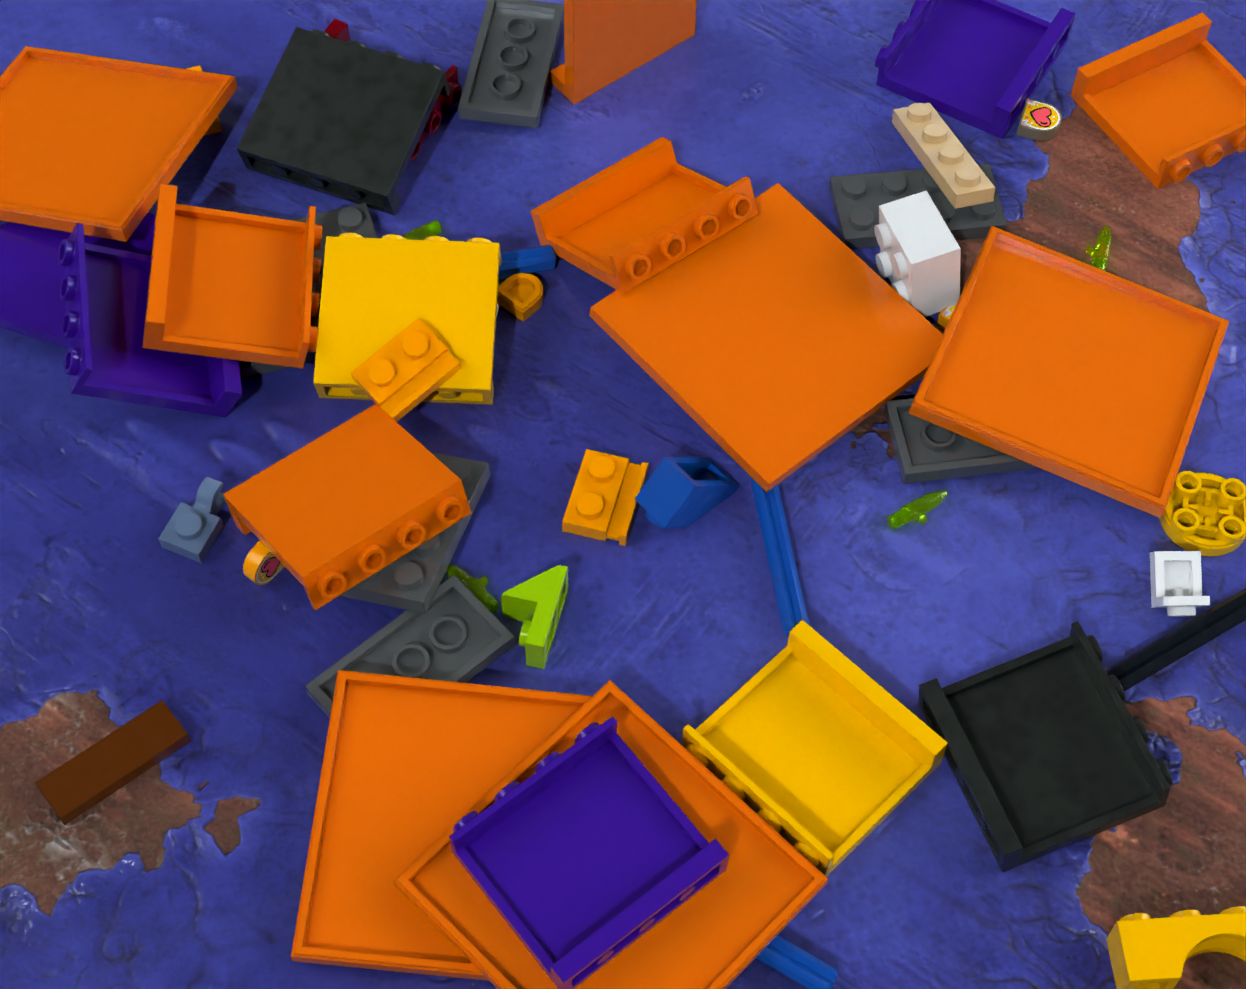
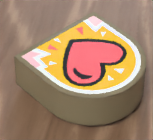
[1016,98,1062,141]

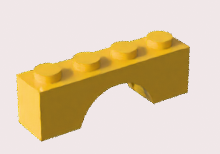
[1106,906,1246,989]

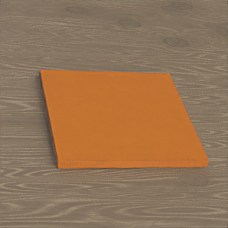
[0,46,238,242]
[589,183,943,492]
[908,226,1229,518]
[291,670,592,981]
[393,680,828,989]

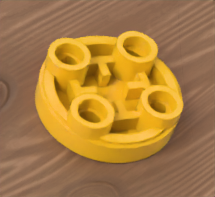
[1159,471,1246,556]

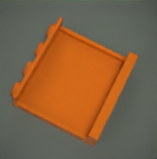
[550,0,697,105]
[1070,12,1246,189]
[530,137,758,294]
[142,183,322,369]
[223,404,472,611]

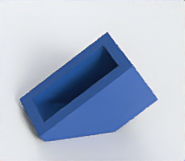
[635,457,739,529]

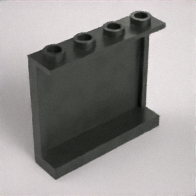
[237,27,450,215]
[919,621,1173,873]

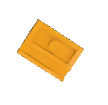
[351,317,462,422]
[562,449,649,546]

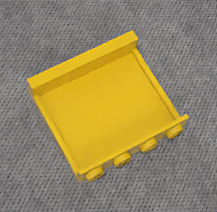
[313,233,502,405]
[682,620,948,877]

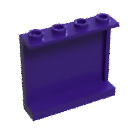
[875,0,1076,139]
[0,213,156,348]
[58,223,242,417]
[449,716,729,989]

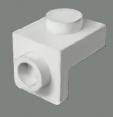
[1150,551,1210,617]

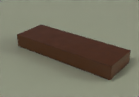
[35,700,191,825]

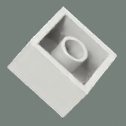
[874,190,961,317]

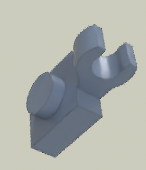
[158,477,226,563]

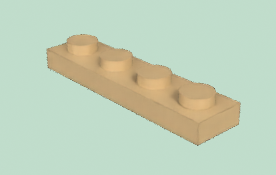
[892,103,995,209]

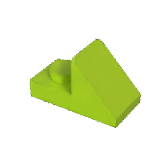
[501,565,568,669]

